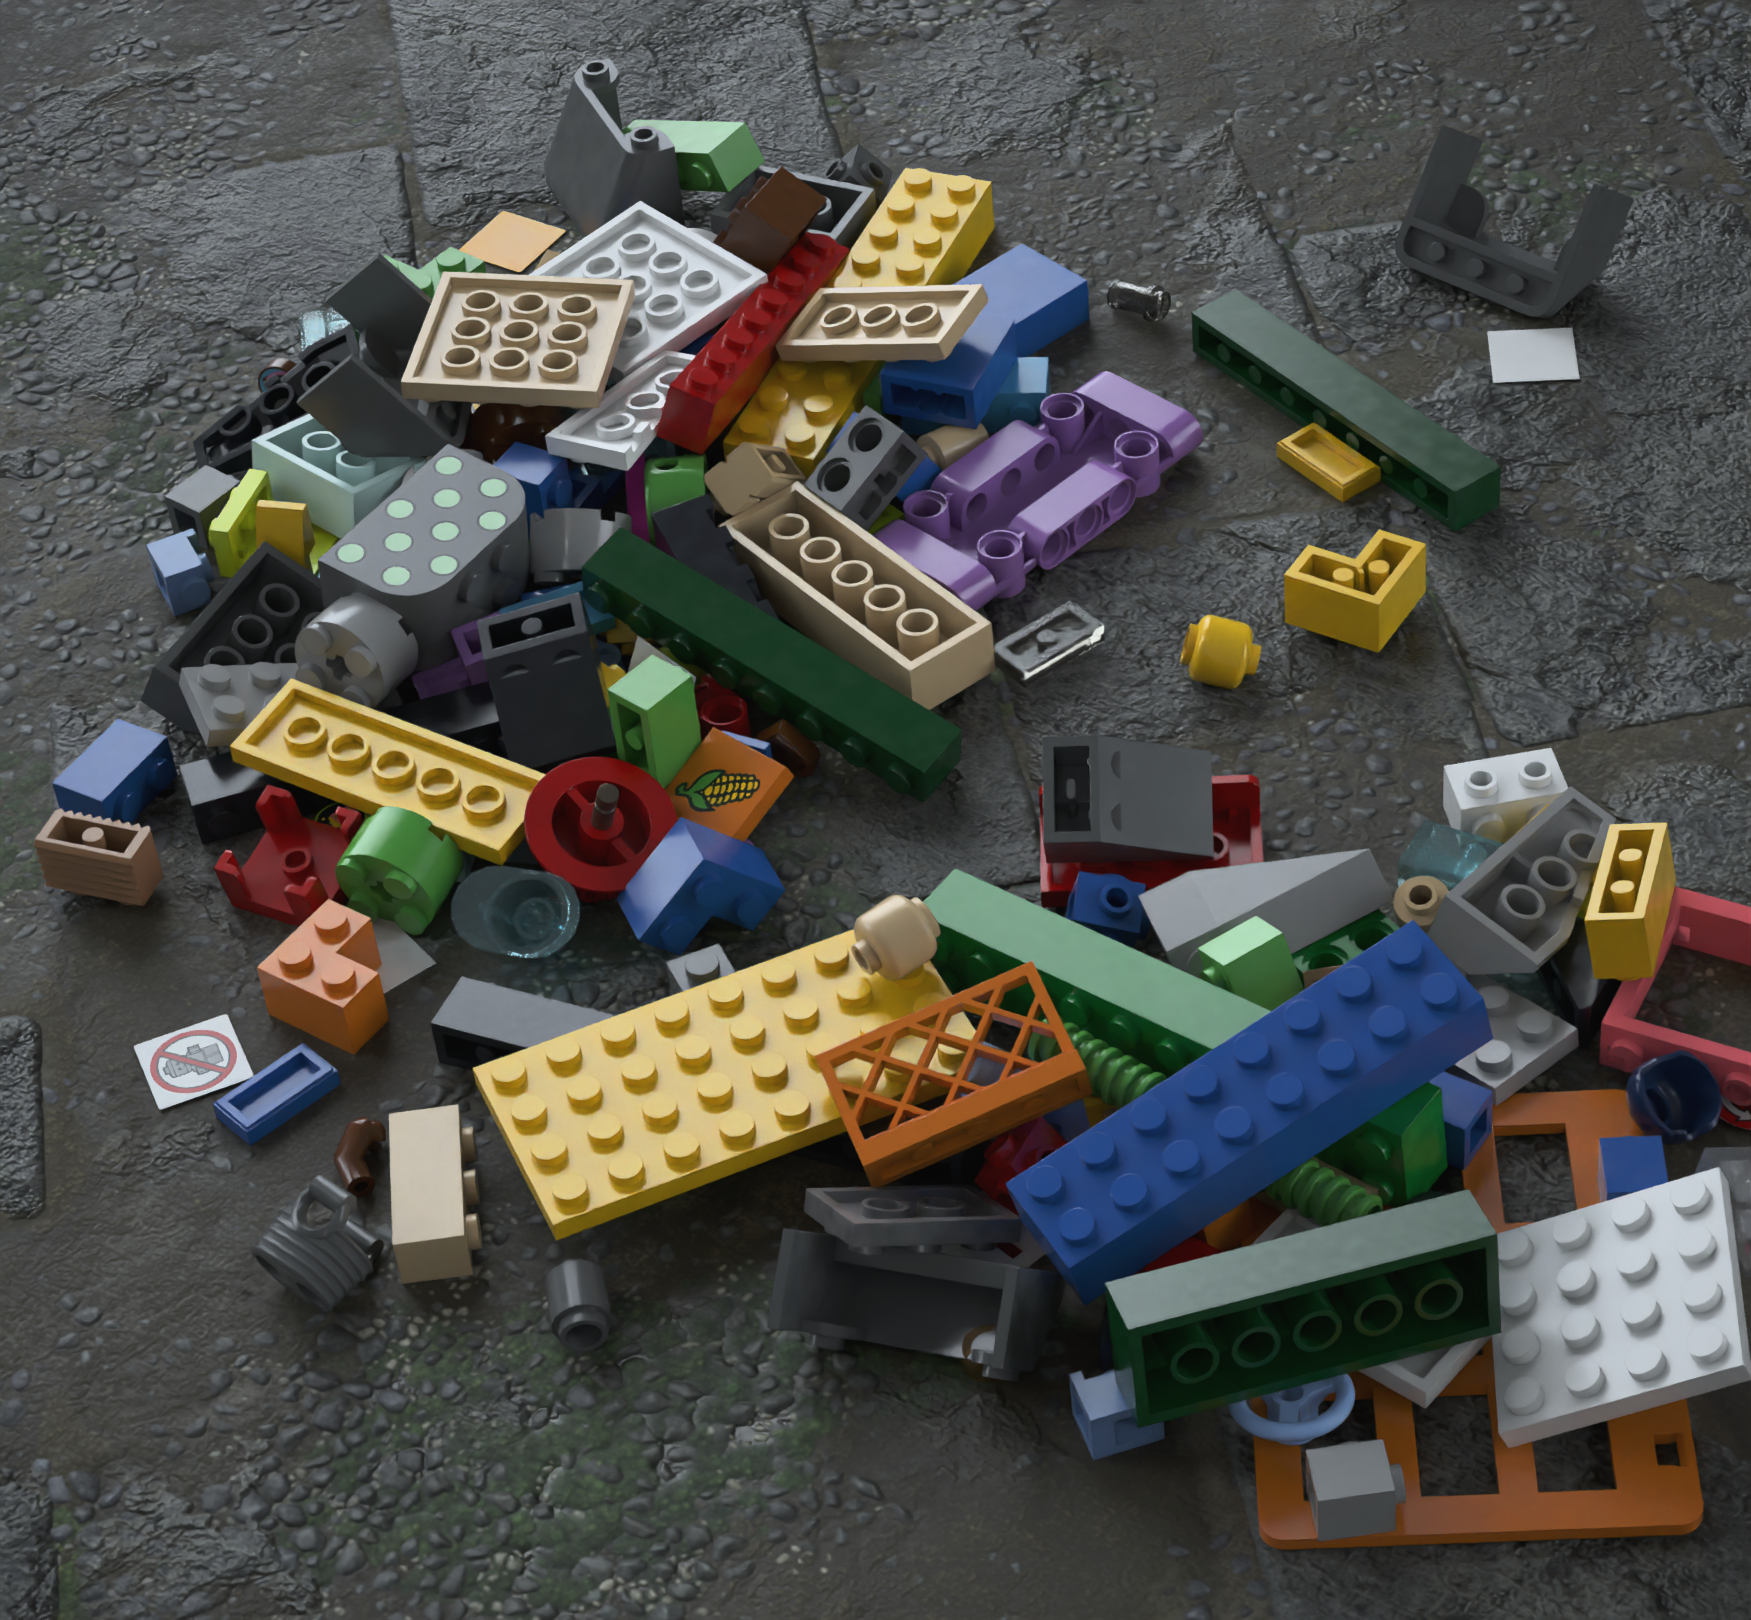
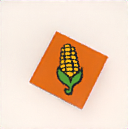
[665,727,794,842]

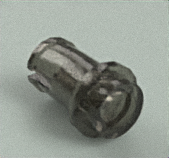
[1107,279,1171,322]

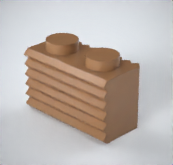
[33,808,164,906]

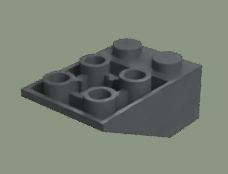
[1042,735,1214,863]

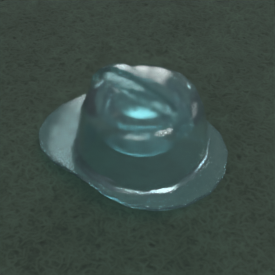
[451,866,580,958]

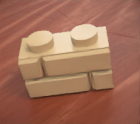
[704,442,807,517]

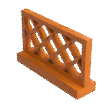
[815,961,1093,1187]

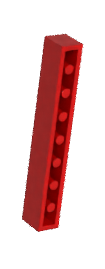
[656,232,850,455]

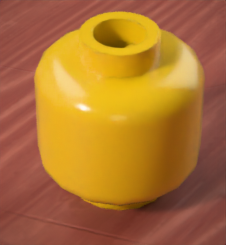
[1180,615,1261,689]

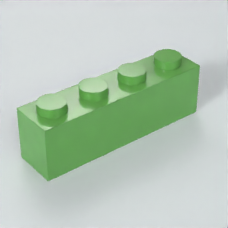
[622,120,765,192]

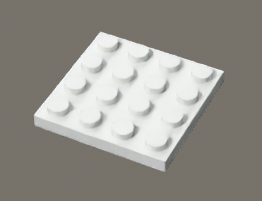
[529,201,768,382]
[1492,1167,1751,1448]

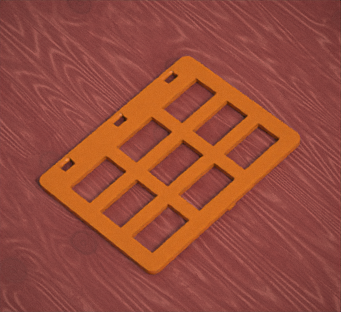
[1241,1089,1704,1550]

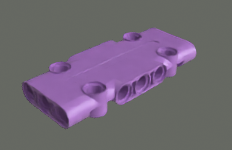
[872,371,1203,611]

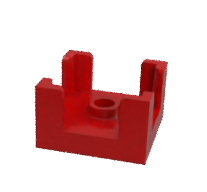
[213,785,363,927]

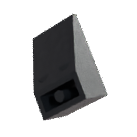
[477,592,617,773]

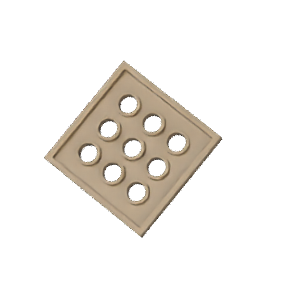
[401,271,635,409]

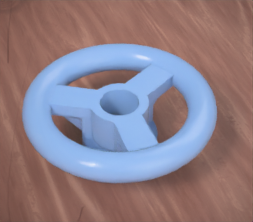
[1228,1374,1355,1446]

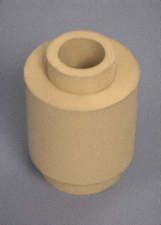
[917,423,989,471]
[1393,876,1449,934]

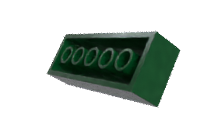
[1105,1189,1501,1428]

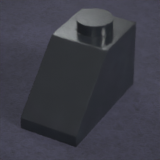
[1536,919,1622,1050]

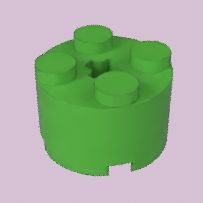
[335,806,464,935]

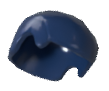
[1625,1050,1723,1145]

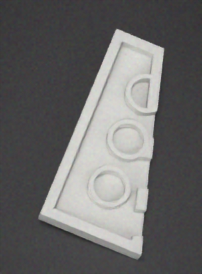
[545,350,696,471]

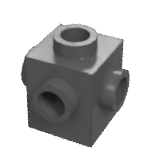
[823,143,893,209]

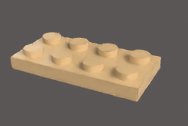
[775,284,989,363]

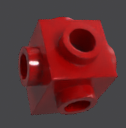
[974,1116,1068,1216]

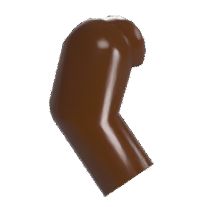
[333,1116,386,1198]

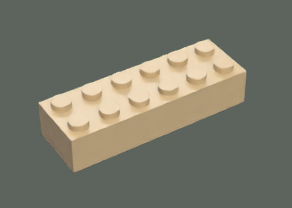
[718,481,996,710]

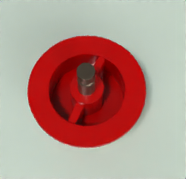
[524,757,677,903]

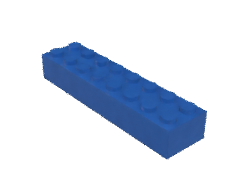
[1005,920,1493,1306]

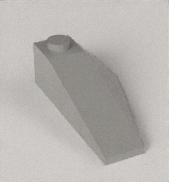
[1427,786,1616,975]
[1138,848,1393,979]

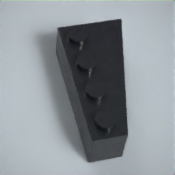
[651,494,780,707]

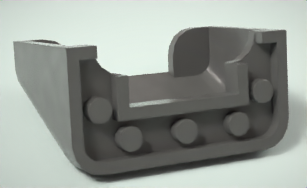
[544,58,686,238]

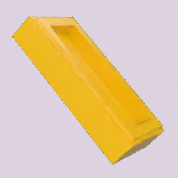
[1276,422,1381,503]

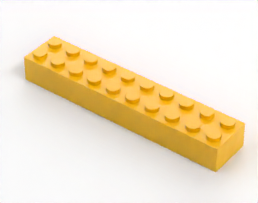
[722,168,995,479]

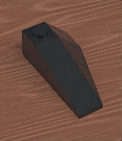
[193,324,380,475]

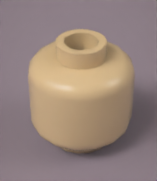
[851,895,941,981]

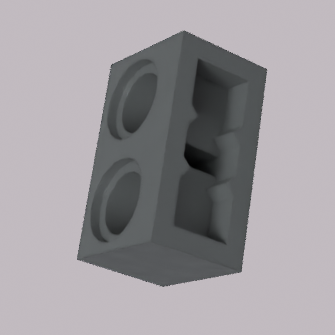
[804,405,928,531]

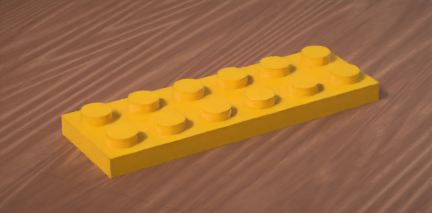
[230,678,546,866]

